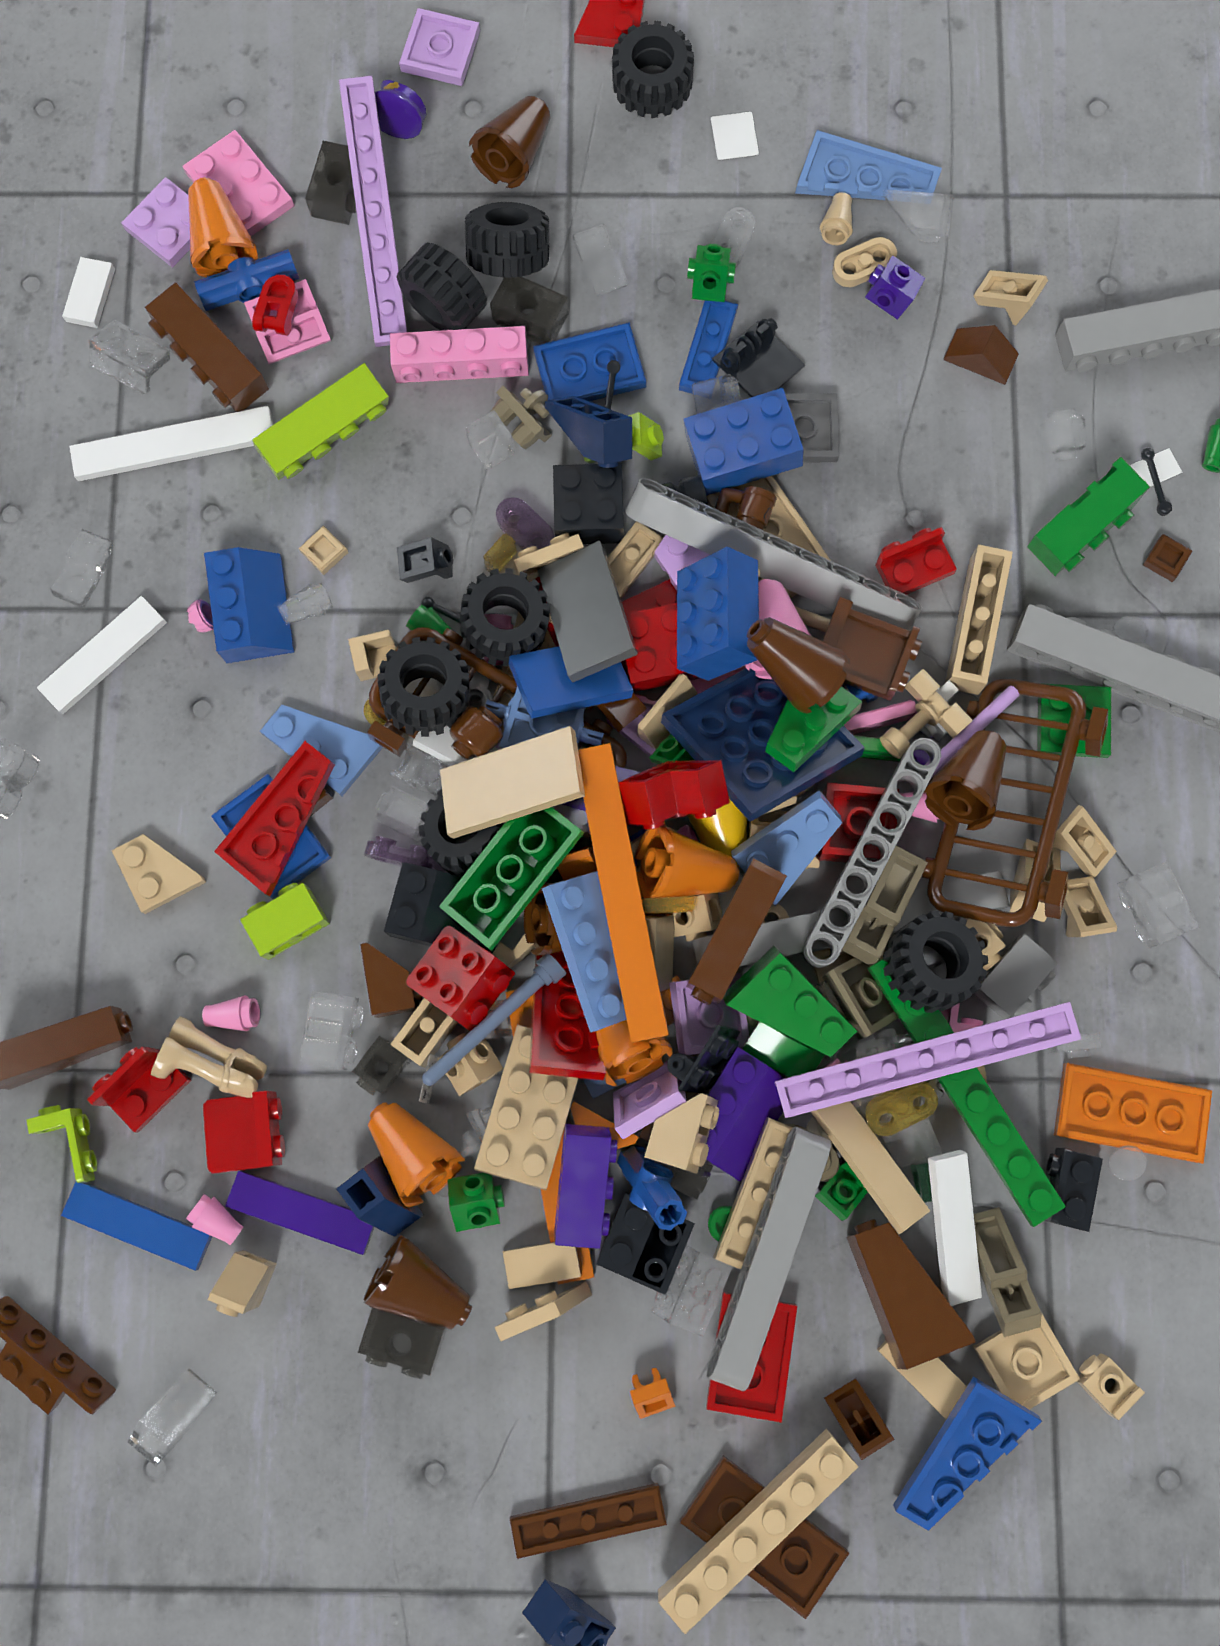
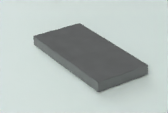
[537,541,638,682]

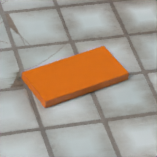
[1054,1063,1212,1164]

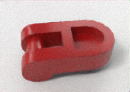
[252,275,298,336]

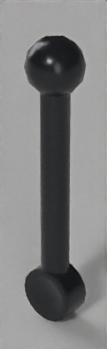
[605,360,620,409]
[1141,448,1172,516]
[421,597,460,623]

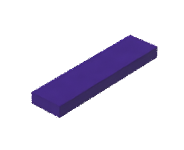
[225,1171,374,1255]

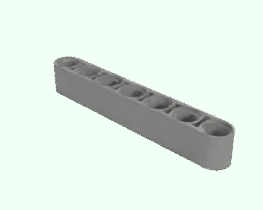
[803,738,941,968]
[706,1126,831,1391]

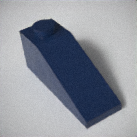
[545,396,632,468]

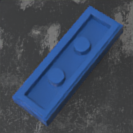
[679,300,738,399]

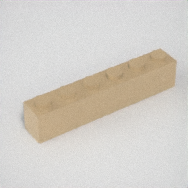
[658,1428,858,1634]

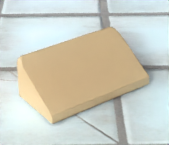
[637,674,698,750]

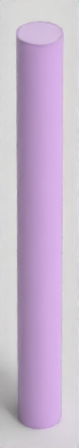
[925,686,1019,778]

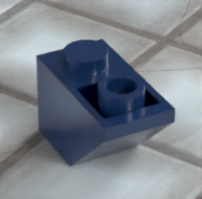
[336,1155,424,1237]
[522,1579,616,1646]

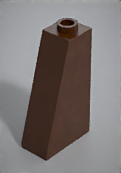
[686,858,787,1005]
[0,1006,133,1090]
[846,1219,976,1370]

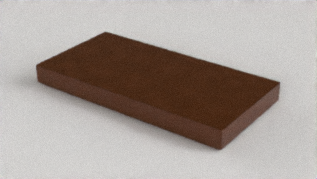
[680,1455,849,1619]

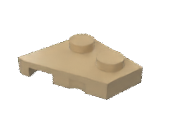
[111,834,206,914]
[495,1281,592,1341]

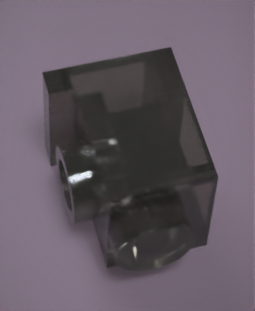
[352,1036,412,1095]
[670,1162,713,1200]

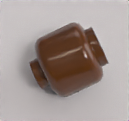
[449,705,503,760]

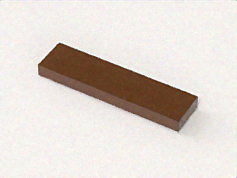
[510,1483,667,1559]

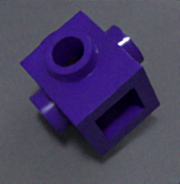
[865,255,925,320]

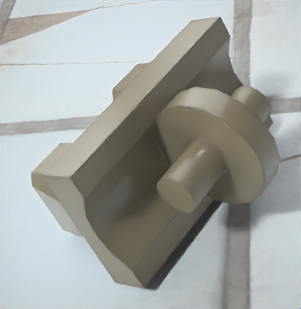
[490,385,552,450]

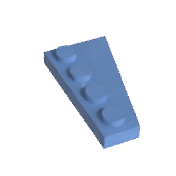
[795,130,942,204]
[542,871,627,1032]

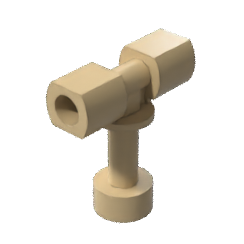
[880,669,973,759]

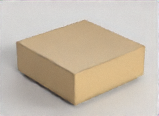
[299,526,348,575]

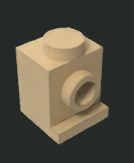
[1077,1353,1145,1420]

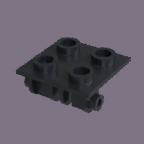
[712,318,805,397]
[667,1025,741,1093]

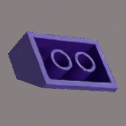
[706,1047,785,1182]

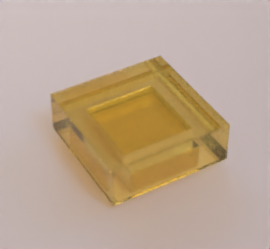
[483,533,517,572]

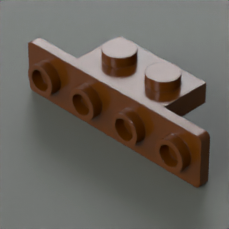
[0,1296,116,1415]

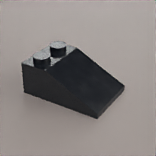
[384,862,497,954]

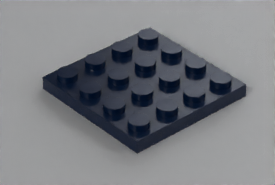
[661,668,865,822]

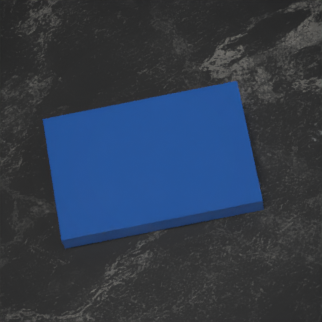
[533,323,646,402]
[508,646,633,719]
[211,774,331,900]

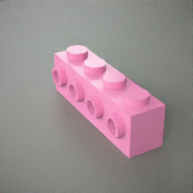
[390,326,529,383]

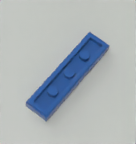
[61,1182,212,1271]

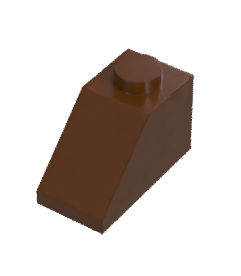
[360,943,424,1018]

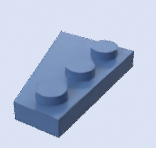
[260,705,383,797]
[731,791,842,906]

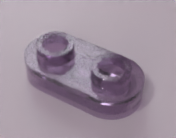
[496,497,554,550]
[364,836,435,869]

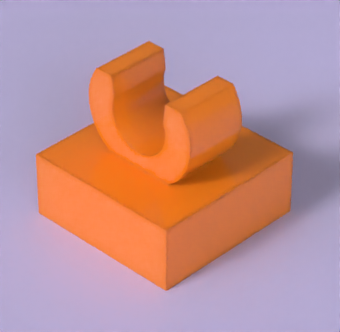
[630,1368,675,1419]

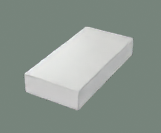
[62,257,115,328]

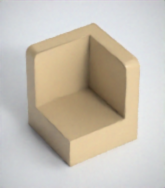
[348,630,396,681]

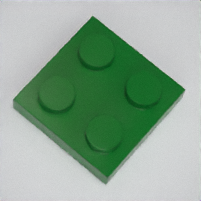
[1037,683,1111,758]

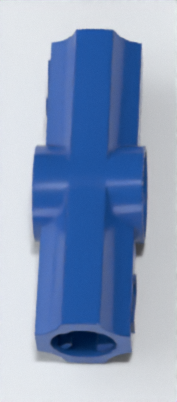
[194,249,299,311]
[617,1145,687,1231]

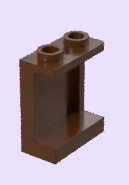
[823,597,922,701]

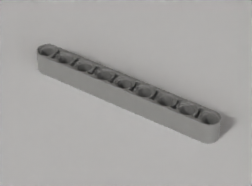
[626,478,923,631]
[692,871,1010,969]

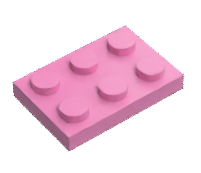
[182,130,294,236]

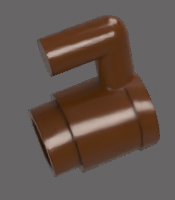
[715,486,777,530]

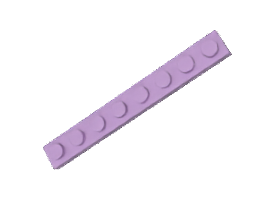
[339,76,407,347]
[775,1002,1081,1118]

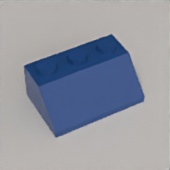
[204,547,295,663]

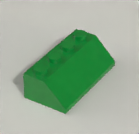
[439,807,585,950]

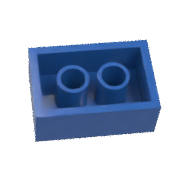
[683,388,804,496]
[677,546,759,681]

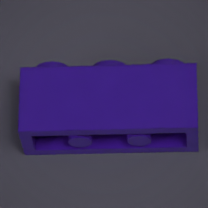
[554,1124,617,1249]

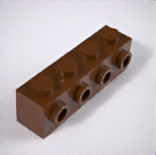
[145,282,269,412]

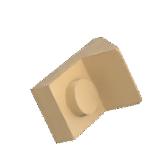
[973,270,1048,326]
[1053,805,1117,878]
[1063,876,1117,937]

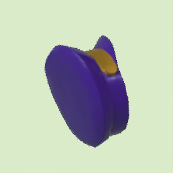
[375,80,427,139]

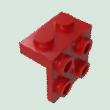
[406,926,515,1031]
[203,1090,285,1173]

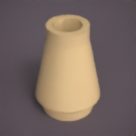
[820,193,853,245]

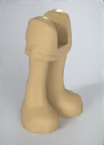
[151,1016,267,1098]

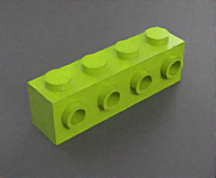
[252,363,389,480]

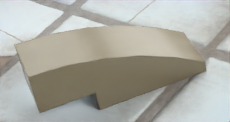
[842,846,928,966]
[974,1207,1042,1337]

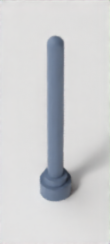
[422,954,566,1086]

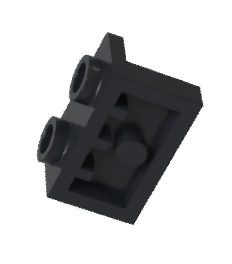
[1045,1148,1103,1232]

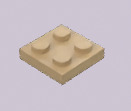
[973,1314,1080,1410]

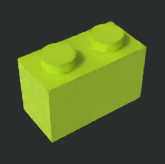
[240,883,330,960]

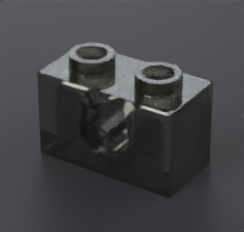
[305,140,357,225]
[490,276,569,344]
[358,1308,447,1379]

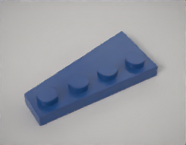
[893,1376,1042,1531]

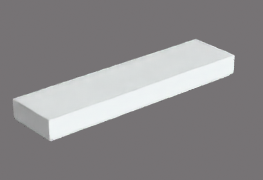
[37,596,167,714]
[928,1150,982,1306]

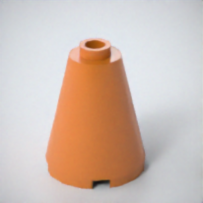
[188,177,258,278]
[635,826,739,900]
[593,1020,672,1086]
[368,1102,465,1207]

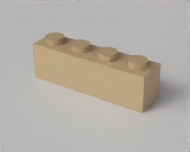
[945,544,1013,695]

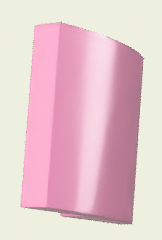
[244,279,331,364]

